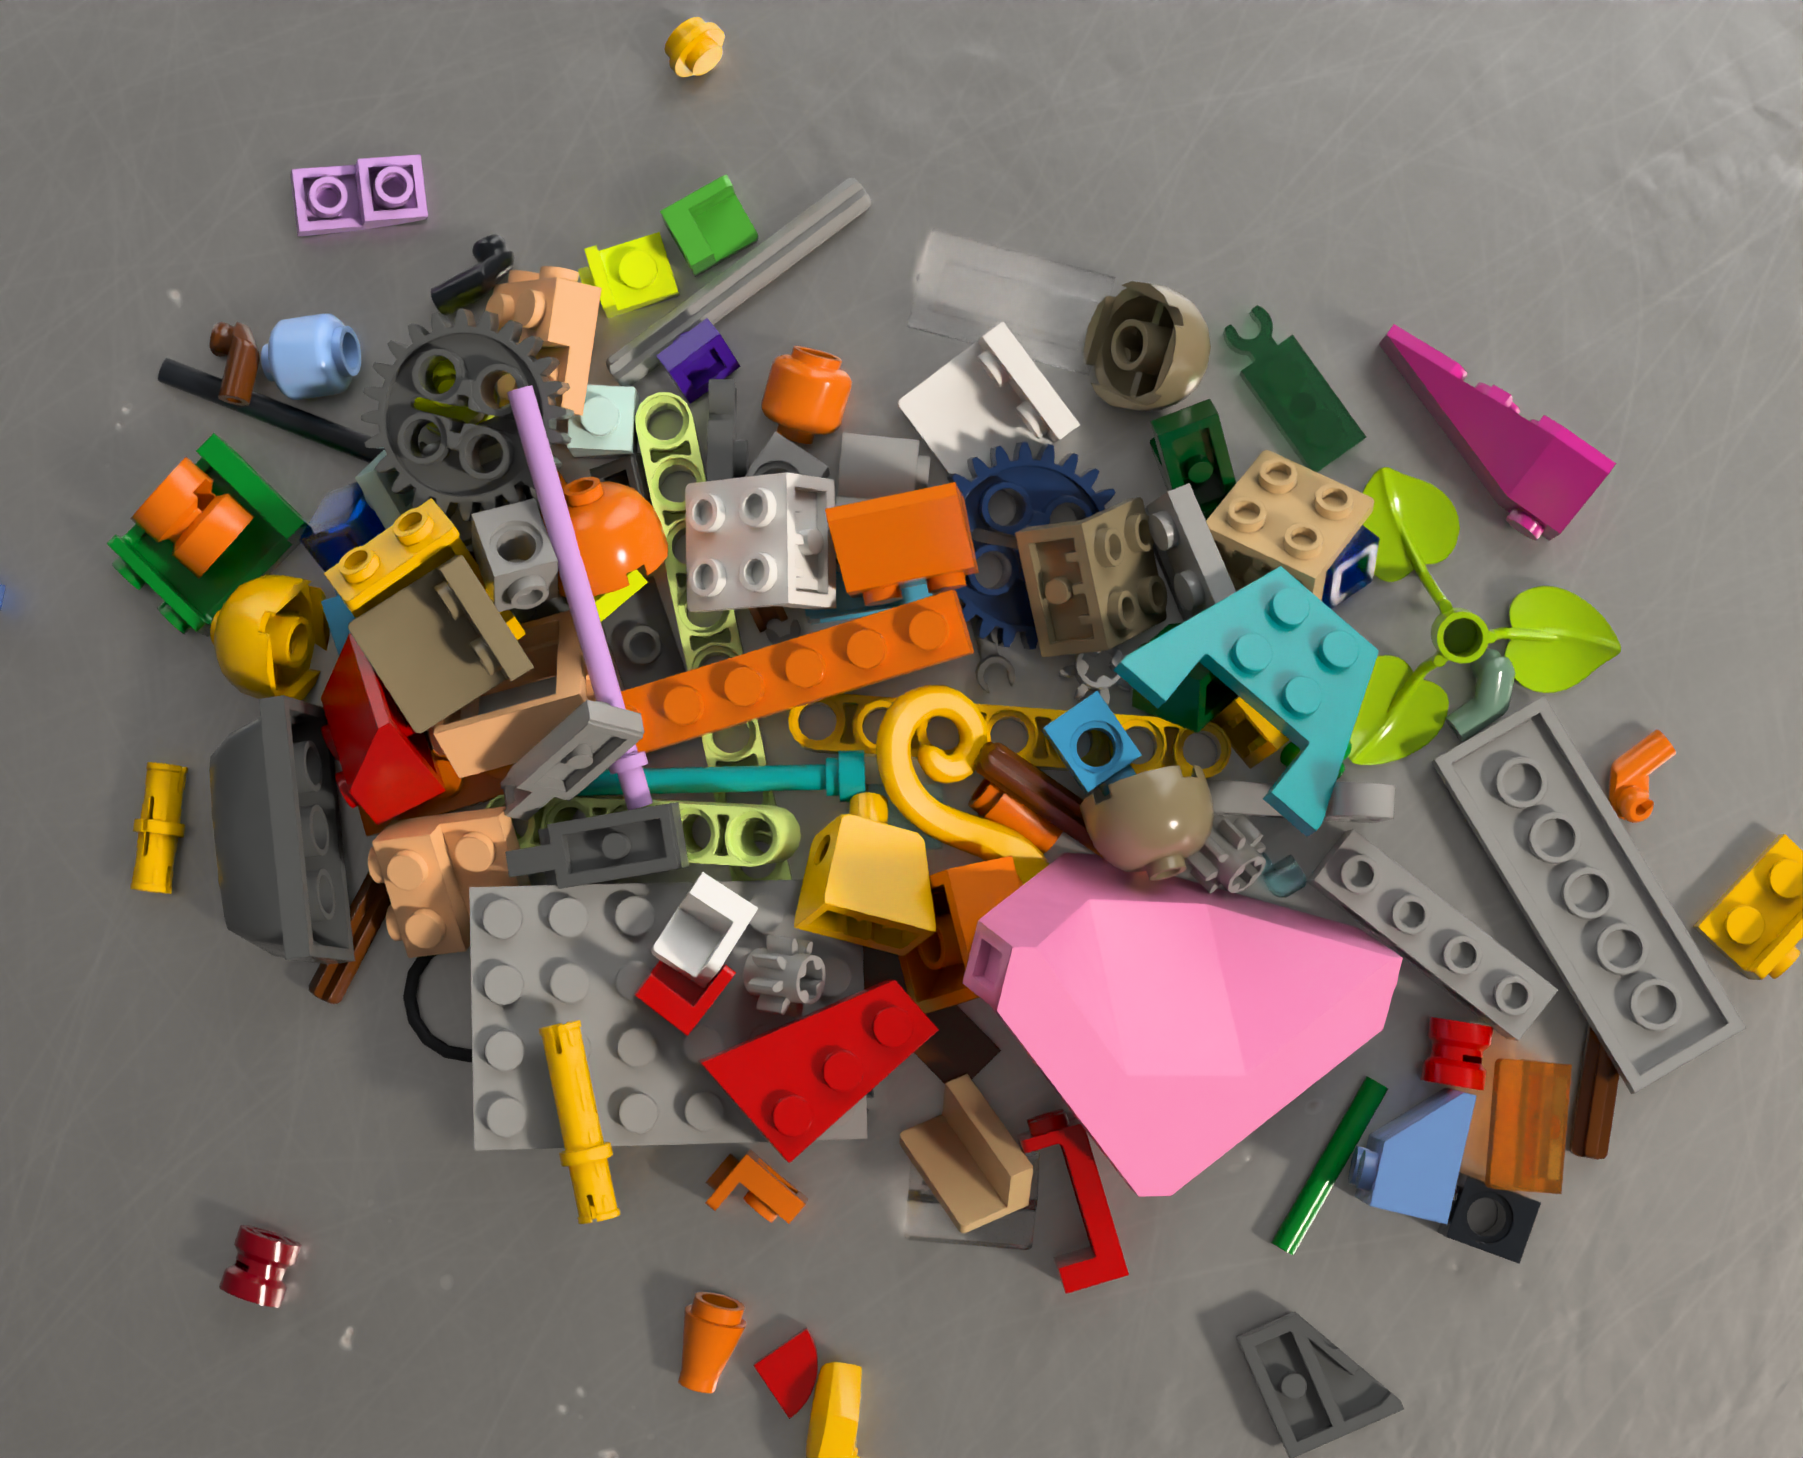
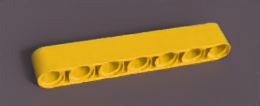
[788,694,1232,780]

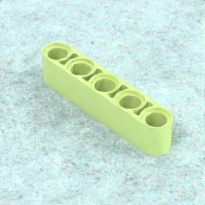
[485,794,801,867]

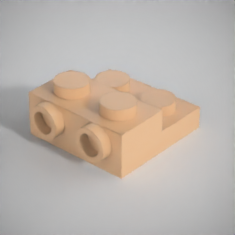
[485,266,602,416]
[368,806,531,958]

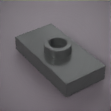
[602,576,686,690]

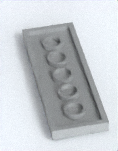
[1432,696,1746,1094]

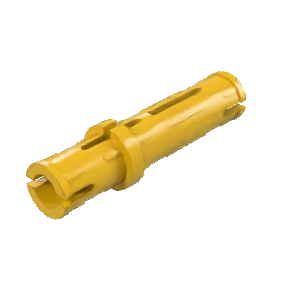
[538,1020,620,1224]

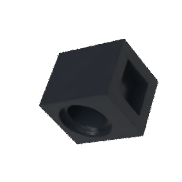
[1437,1172,1541,1264]

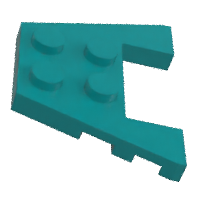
[1113,566,1379,837]

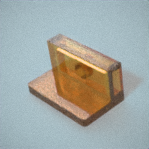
[1485,1058,1572,1194]

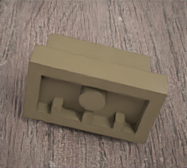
[1015,497,1167,658]
[348,555,534,733]

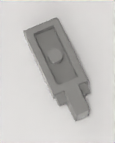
[500,700,644,821]

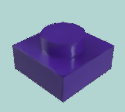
[656,318,741,404]

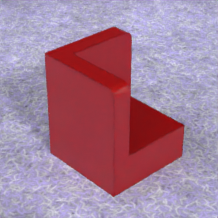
[633,960,736,1036]

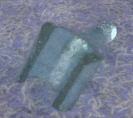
[1261,852,1306,898]

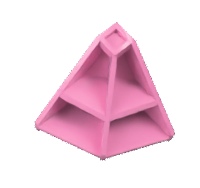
[963,853,1403,1197]

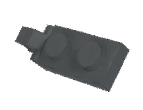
[505,802,689,889]

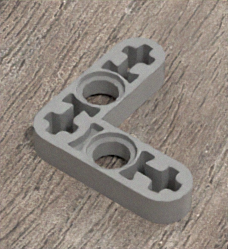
[1207,780,1396,823]

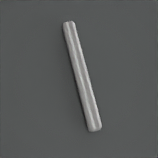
[606,178,871,387]

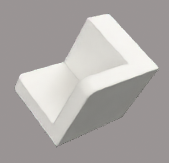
[651,872,758,988]

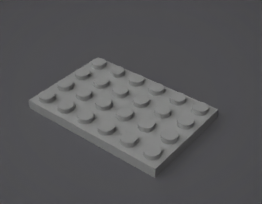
[469,879,868,1151]

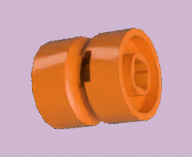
[130,457,254,578]

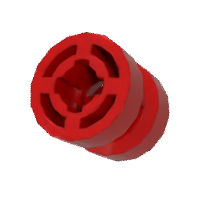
[1421,1017,1494,1091]

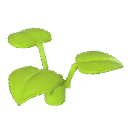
[1348,467,1621,765]

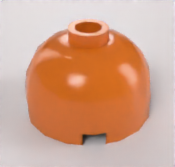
[541,477,668,597]

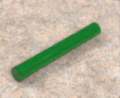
[1271,1076,1388,1255]

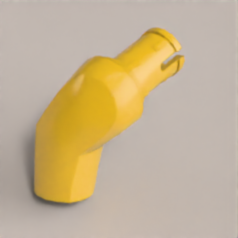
[806,1362,862,1458]

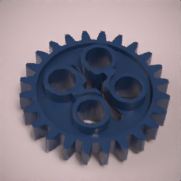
[941,442,1116,650]

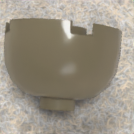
[1084,281,1211,411]
[1079,765,1214,881]

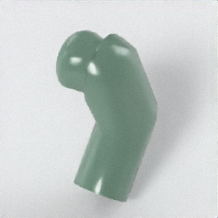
[1445,648,1515,743]

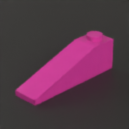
[1379,324,1616,541]

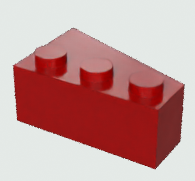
[698,979,939,1163]

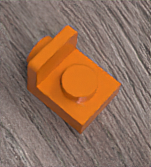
[705,1149,808,1224]

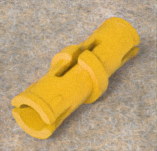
[130,762,188,894]

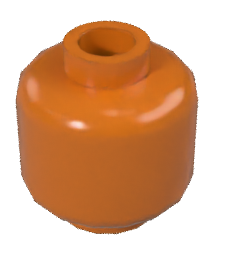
[761,346,852,444]

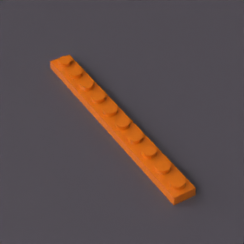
[358,590,974,837]

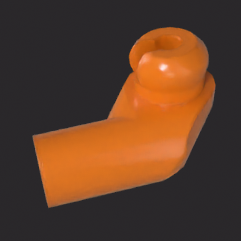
[1608,729,1676,823]

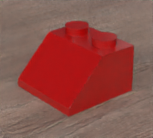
[321,633,446,825]

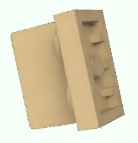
[1206,450,1374,601]

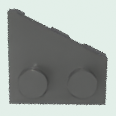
[1236,1312,1404,1458]

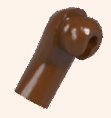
[209,322,260,406]

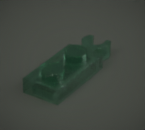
[1223,305,1366,473]

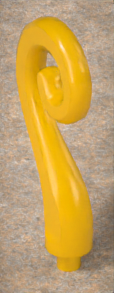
[876,685,1049,885]

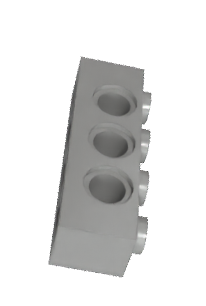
[1306,829,1558,1041]

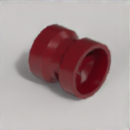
[219,1225,302,1308]

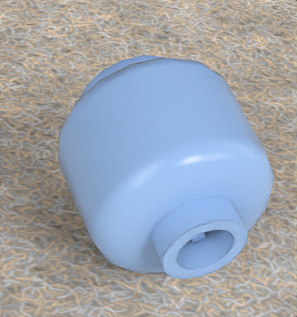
[261,313,361,400]

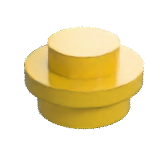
[664,17,725,77]

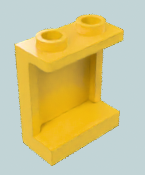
[324,498,526,640]

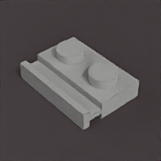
[1145,483,1236,622]

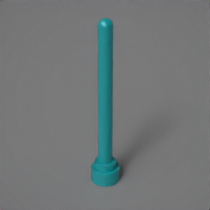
[576,750,865,802]

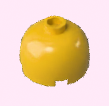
[210,575,330,700]

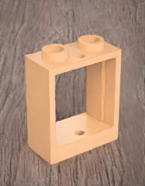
[428,610,596,778]

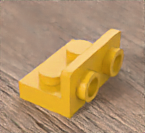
[1693,834,1803,980]

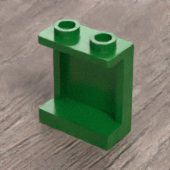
[107,433,315,637]

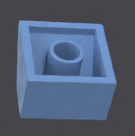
[1348,1087,1477,1224]

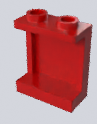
[1017,1109,1129,1294]

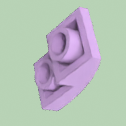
[290,154,428,237]

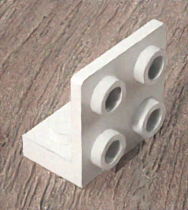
[898,321,1080,480]
[685,472,837,613]

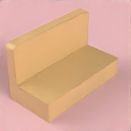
[899,1074,1033,1233]

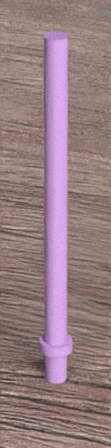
[507,385,653,810]

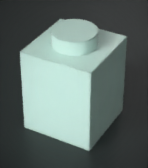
[567,385,640,460]

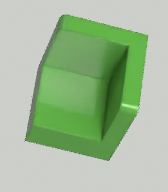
[660,174,758,277]

